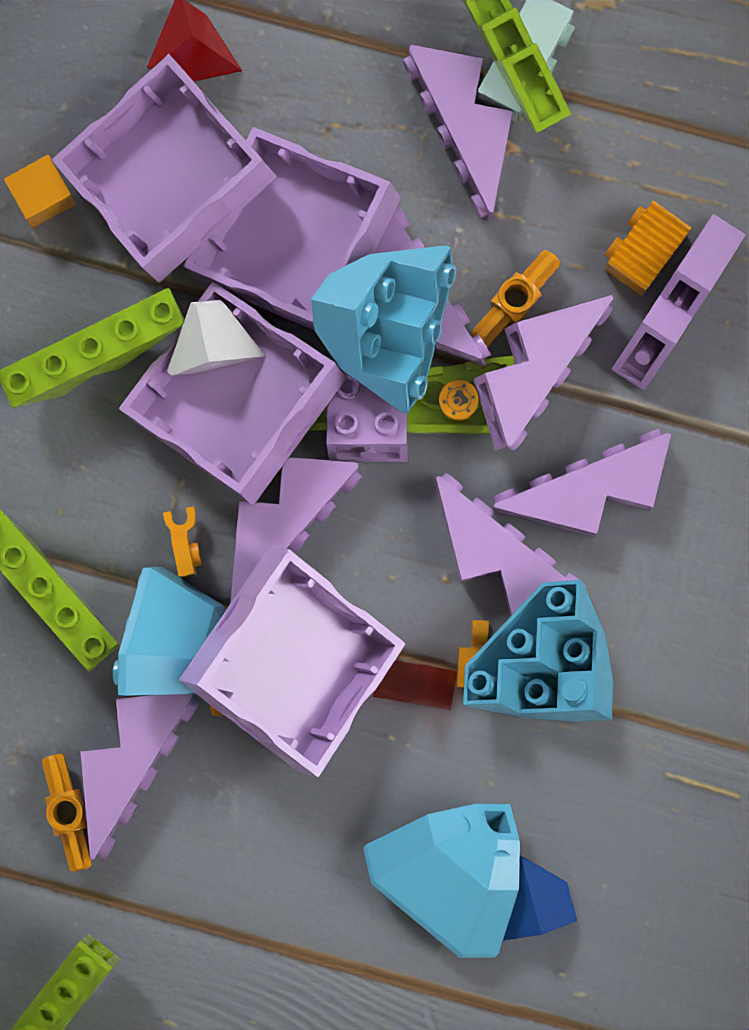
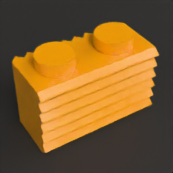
[604,200,691,296]

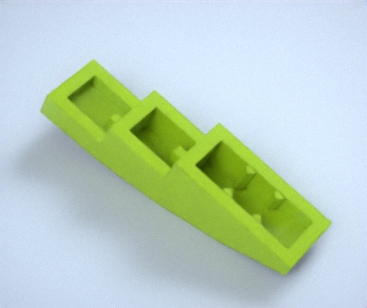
[463,0,572,133]

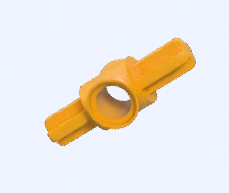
[471,250,561,347]
[42,753,92,872]

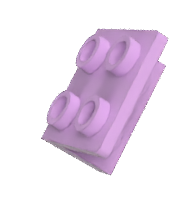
[326,371,408,462]

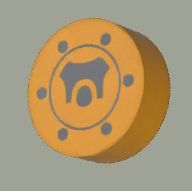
[439,380,479,421]

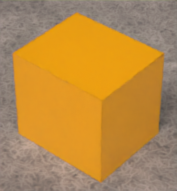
[4,154,76,229]

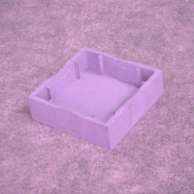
[52,54,277,283]
[183,127,401,331]
[118,282,347,506]
[178,547,405,777]

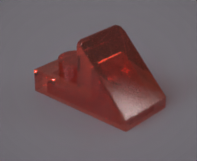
[373,660,458,710]

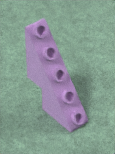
[402,45,513,221]
[374,205,491,367]
[611,214,746,390]
[473,295,613,451]
[492,429,671,537]
[230,457,363,604]
[435,473,587,617]
[80,694,200,861]

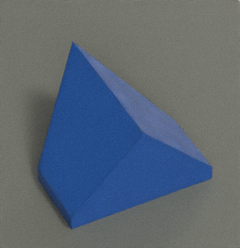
[503,855,577,941]

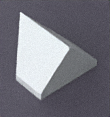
[167,300,266,376]

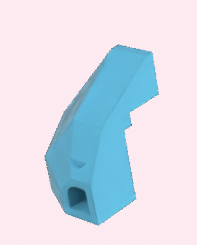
[311,246,456,414]
[113,566,226,696]
[463,580,613,722]
[363,804,520,958]

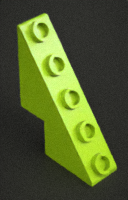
[0,288,185,408]
[0,508,120,672]
[11,934,121,1030]

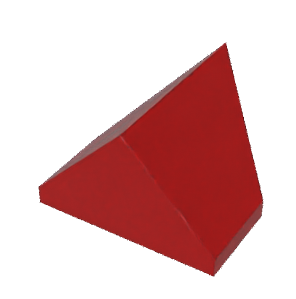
[147,0,242,82]

